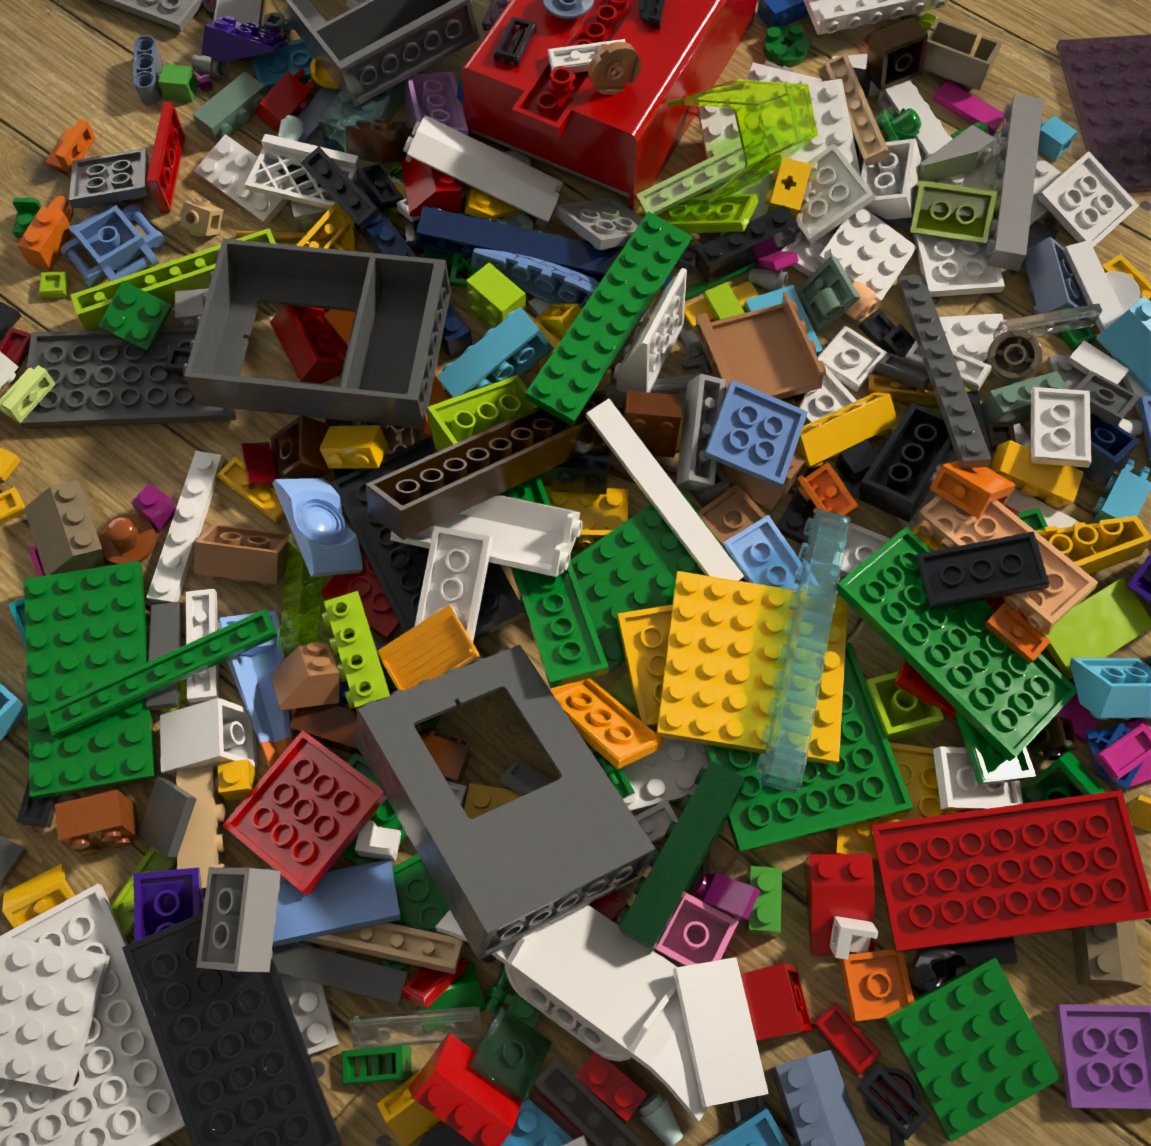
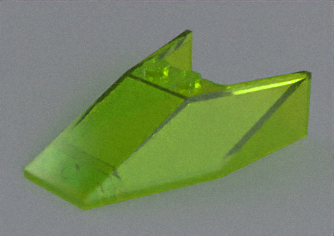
[667,79,818,205]

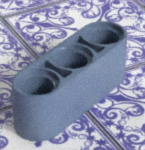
[133,35,162,105]

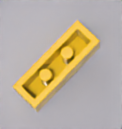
[990,440,1084,507]

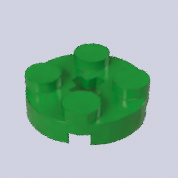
[763,23,811,67]

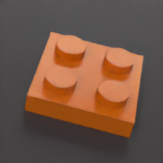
[839,949,914,1023]

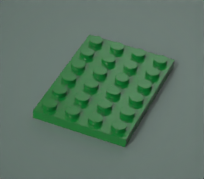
[570,486,736,673]

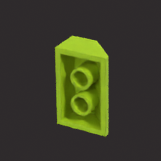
[910,180,998,243]

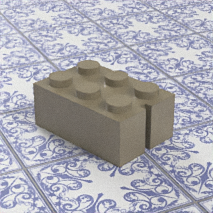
[923,18,1003,90]

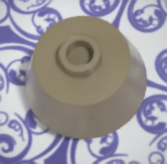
[987,330,1042,383]

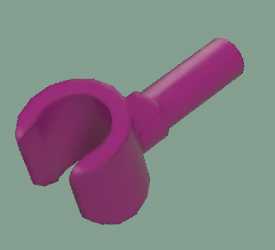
[192,67,214,91]

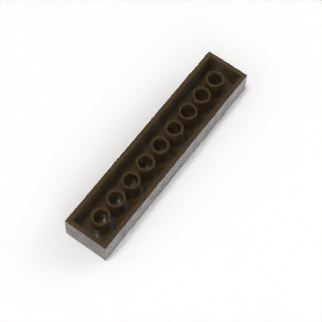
[366,390,623,540]

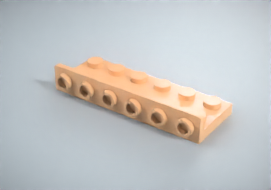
[918,495,1098,635]

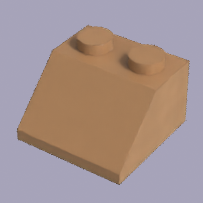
[270,642,339,710]

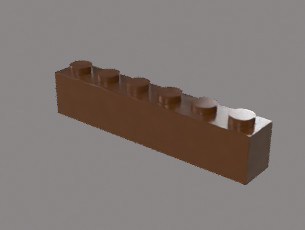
[289,703,471,784]

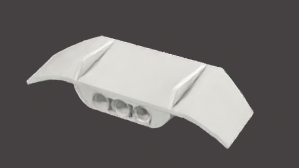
[435,904,709,1122]

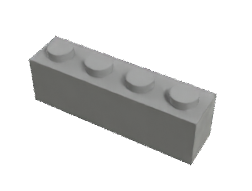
[676,374,725,492]

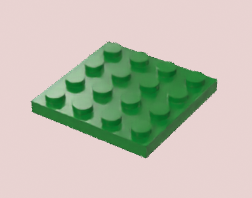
[883,957,1061,1142]

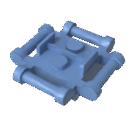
[60,204,165,287]

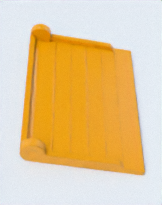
[377,604,480,690]

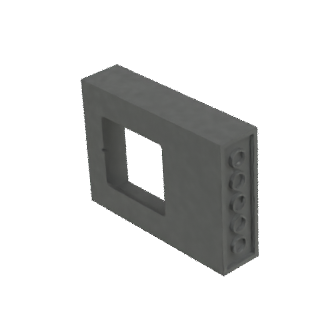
[271,0,480,107]
[183,239,451,429]
[355,645,655,960]

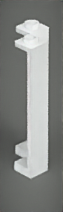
[403,115,563,227]
[390,495,582,577]

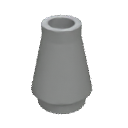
[191,54,228,79]
[748,268,788,292]

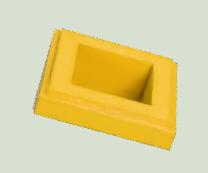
[1127,795,1151,832]

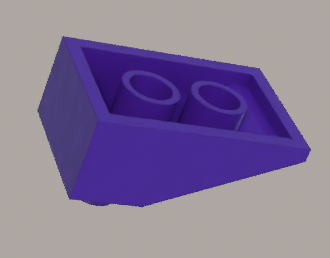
[134,867,204,941]

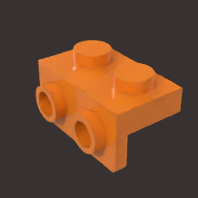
[797,462,860,527]

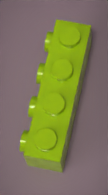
[322,591,390,713]

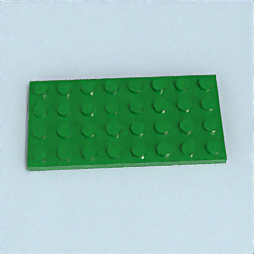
[834,526,1077,762]
[24,561,156,800]

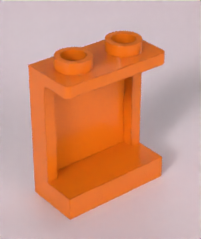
[930,460,1016,519]

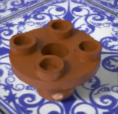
[99,514,157,565]

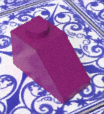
[694,873,760,920]

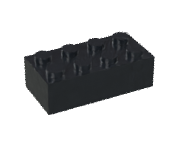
[859,403,955,523]

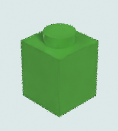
[157,64,198,102]

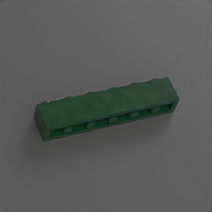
[617,761,745,952]

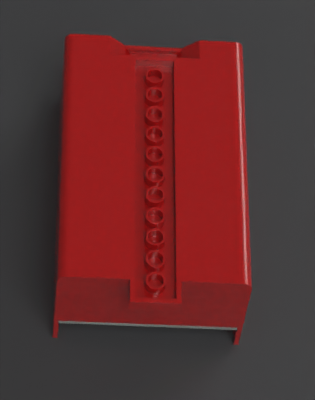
[461,0,757,213]

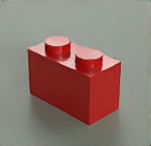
[575,1051,647,1123]

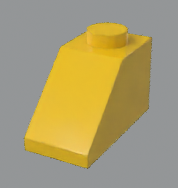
[534,304,582,340]

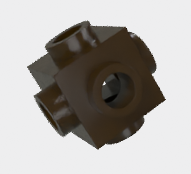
[1027,716,1079,761]

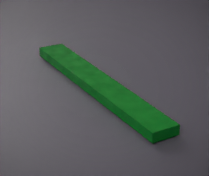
[43,609,278,738]

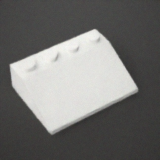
[614,268,687,393]

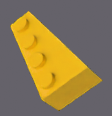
[1036,516,1151,575]

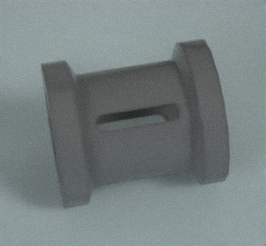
[263,13,287,38]

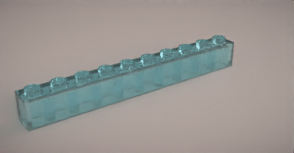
[756,509,851,793]

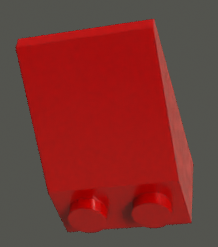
[804,854,875,956]

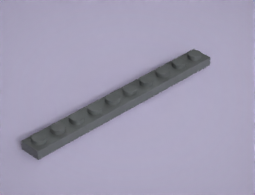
[896,274,991,469]

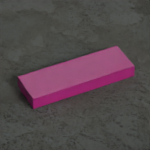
[932,80,1006,135]

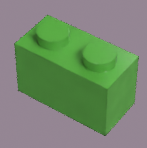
[745,866,782,938]

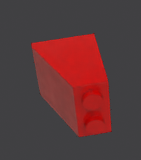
[740,963,814,1043]

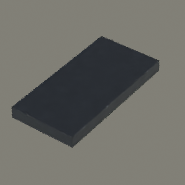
[916,531,1050,610]

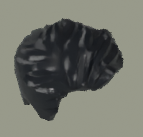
[909,946,967,996]

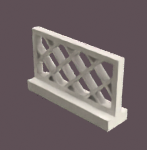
[245,134,361,209]

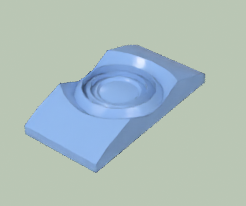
[272,478,363,577]

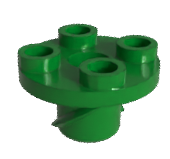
[875,108,922,142]

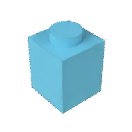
[1038,116,1078,161]

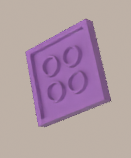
[1055,1004,1151,1109]

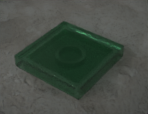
[469,1006,552,1102]

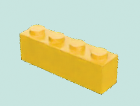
[794,392,898,468]

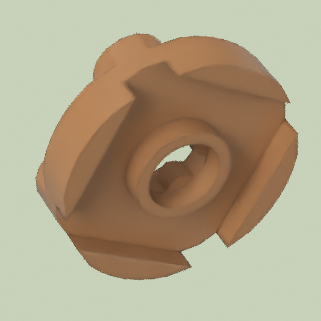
[588,42,641,95]

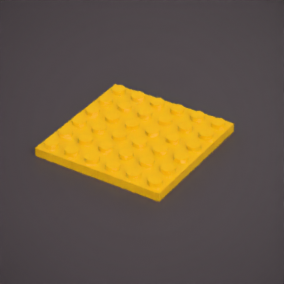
[656,571,848,766]

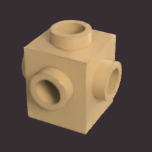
[180,197,224,237]

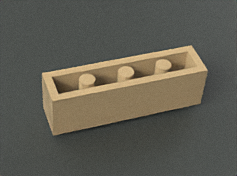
[176,765,226,894]

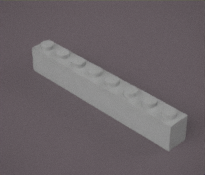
[985,94,1044,271]

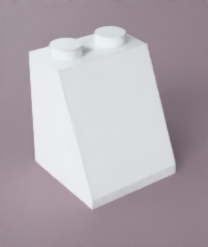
[160,698,257,777]

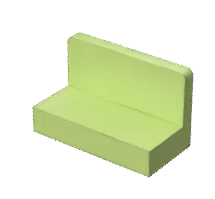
[0,365,55,423]

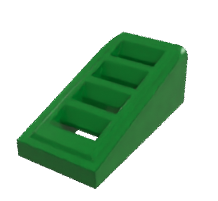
[341,1045,412,1085]

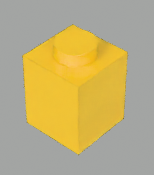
[217,759,256,801]

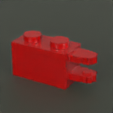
[254,68,317,133]

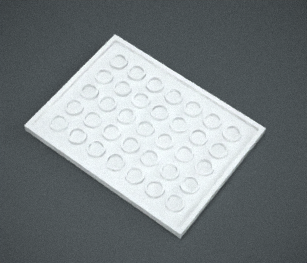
[0,884,185,1146]

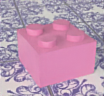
[655,893,739,967]

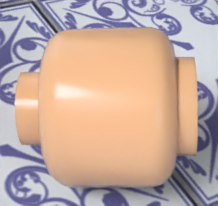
[845,281,878,320]

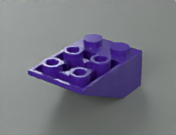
[201,15,289,62]

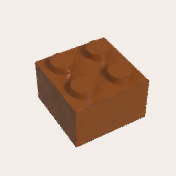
[54,790,140,856]

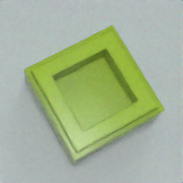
[38,271,69,299]

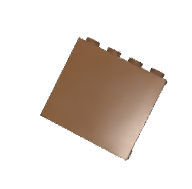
[696,292,826,400]

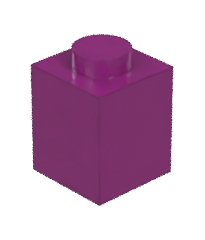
[130,483,176,532]

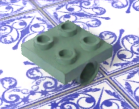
[796,256,861,331]

